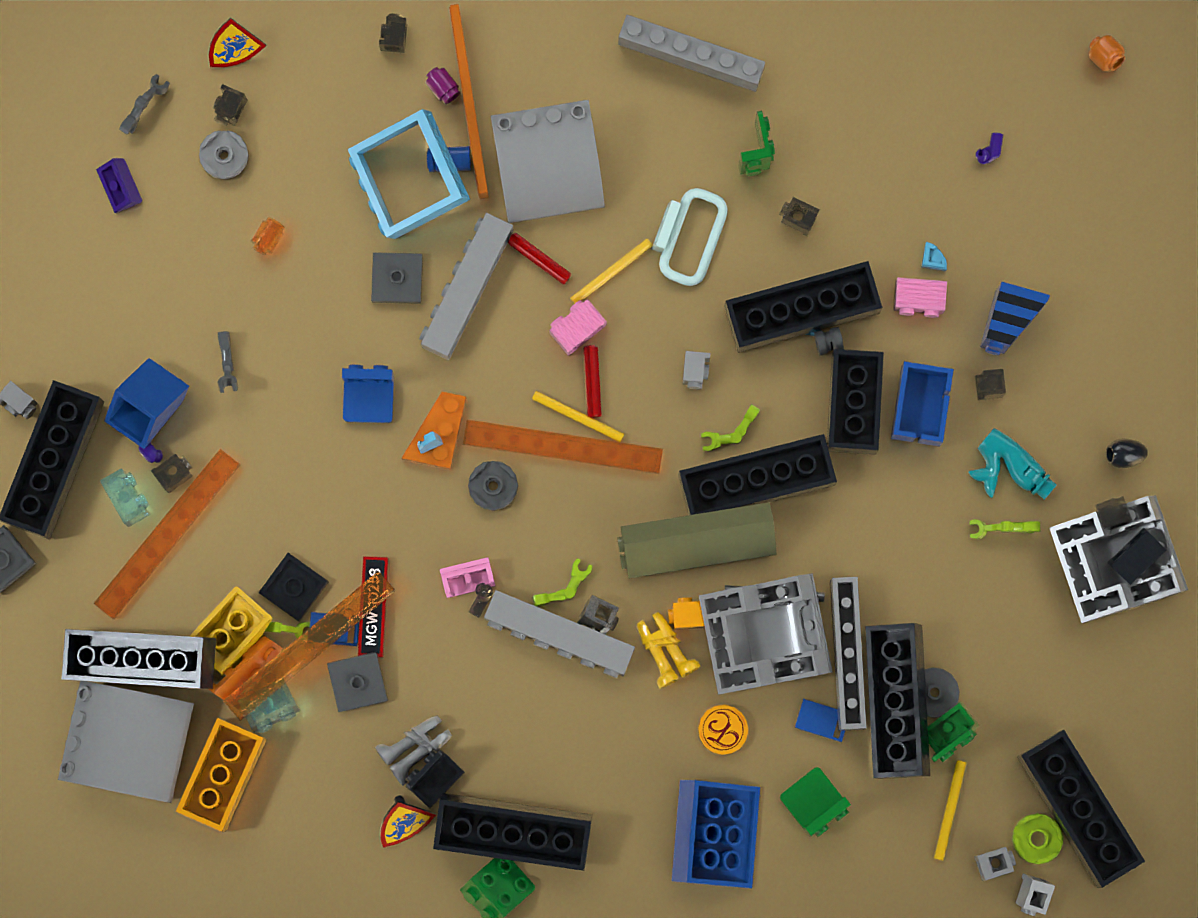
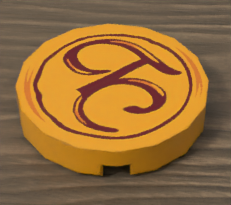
[698,705,748,755]

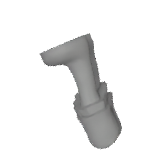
[375,715,452,786]

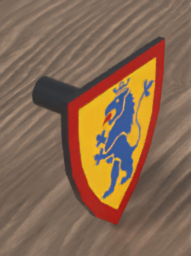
[208,17,267,67]
[380,795,437,848]

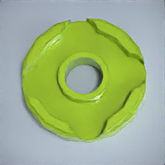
[1012,813,1064,864]

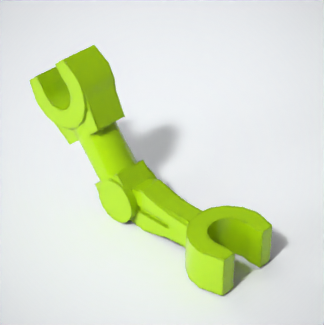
[701,404,760,452]
[969,519,1041,539]
[532,558,592,607]
[264,622,310,641]

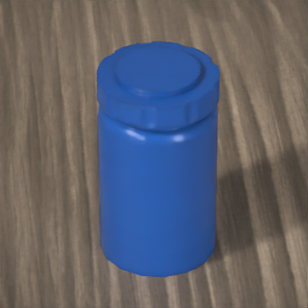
[427,146,471,172]

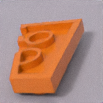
[402,392,466,470]
[208,635,283,710]

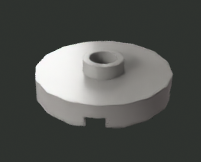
[199,130,249,179]

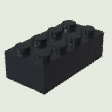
[827,349,884,455]

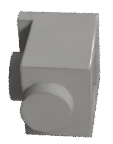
[683,351,710,390]
[0,381,37,419]
[974,847,1016,881]
[1016,873,1055,916]

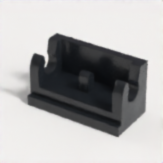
[1107,528,1166,585]

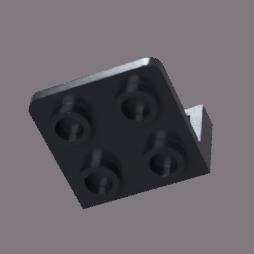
[405,750,465,809]

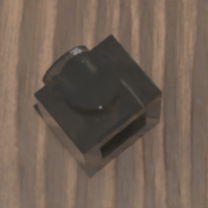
[379,13,408,53]
[213,84,247,126]
[779,197,820,236]
[975,369,1006,400]
[151,454,193,493]
[1095,496,1132,529]
[577,595,619,634]

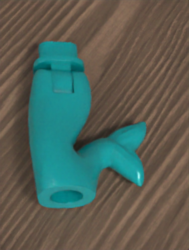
[968,428,1057,500]

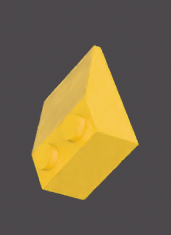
[190,586,273,677]

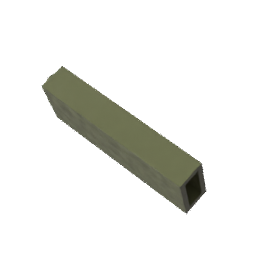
[617,503,777,579]

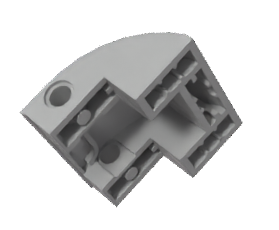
[491,100,605,223]
[1050,495,1188,623]
[699,573,833,695]
[58,681,194,803]

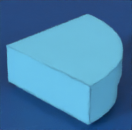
[922,242,947,271]
[417,431,443,454]

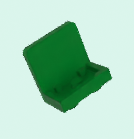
[739,111,775,176]
[928,701,979,762]
[780,767,851,837]
[460,858,535,918]

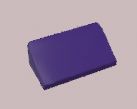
[96,158,142,213]

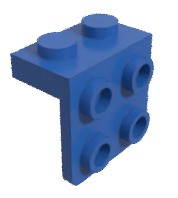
[342,365,394,423]

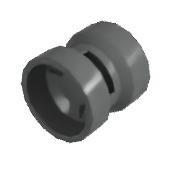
[814,327,844,356]

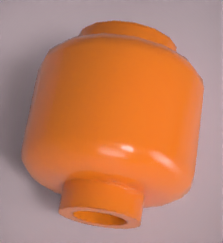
[1089,35,1125,71]

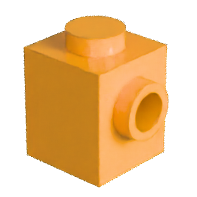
[668,597,705,630]

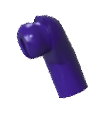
[975,133,1004,164]
[138,441,163,463]

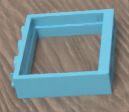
[348,109,470,239]

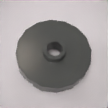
[468,461,518,511]
[925,668,960,718]

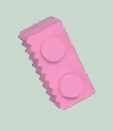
[894,277,947,318]
[549,299,607,356]

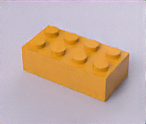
[175,718,267,832]

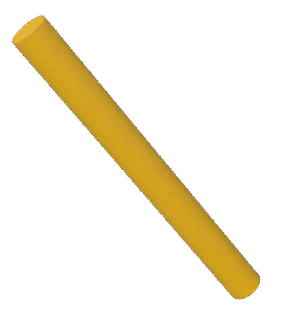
[570,238,653,304]
[532,391,625,443]
[934,760,967,861]

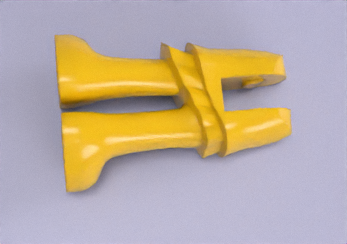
[636,612,701,689]

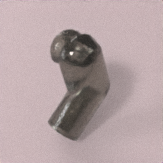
[469,583,493,618]

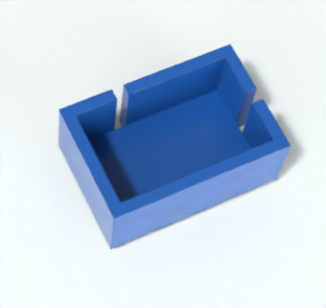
[891,361,954,447]

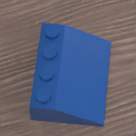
[672,780,760,888]

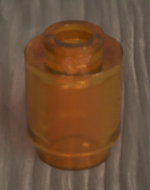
[251,217,285,255]

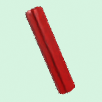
[508,233,571,284]
[583,345,602,418]

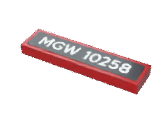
[358,556,389,658]

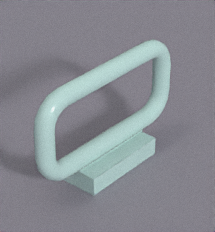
[652,188,728,286]

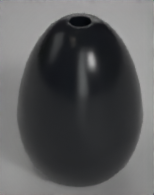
[1106,439,1148,468]

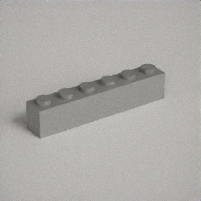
[618,15,765,92]
[419,213,514,361]
[830,577,866,731]
[484,590,635,678]

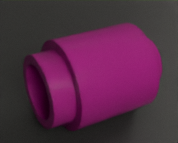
[425,67,460,104]

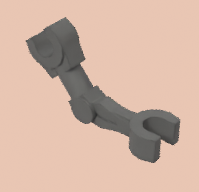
[119,74,170,135]
[217,331,238,393]

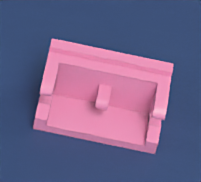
[440,557,495,598]

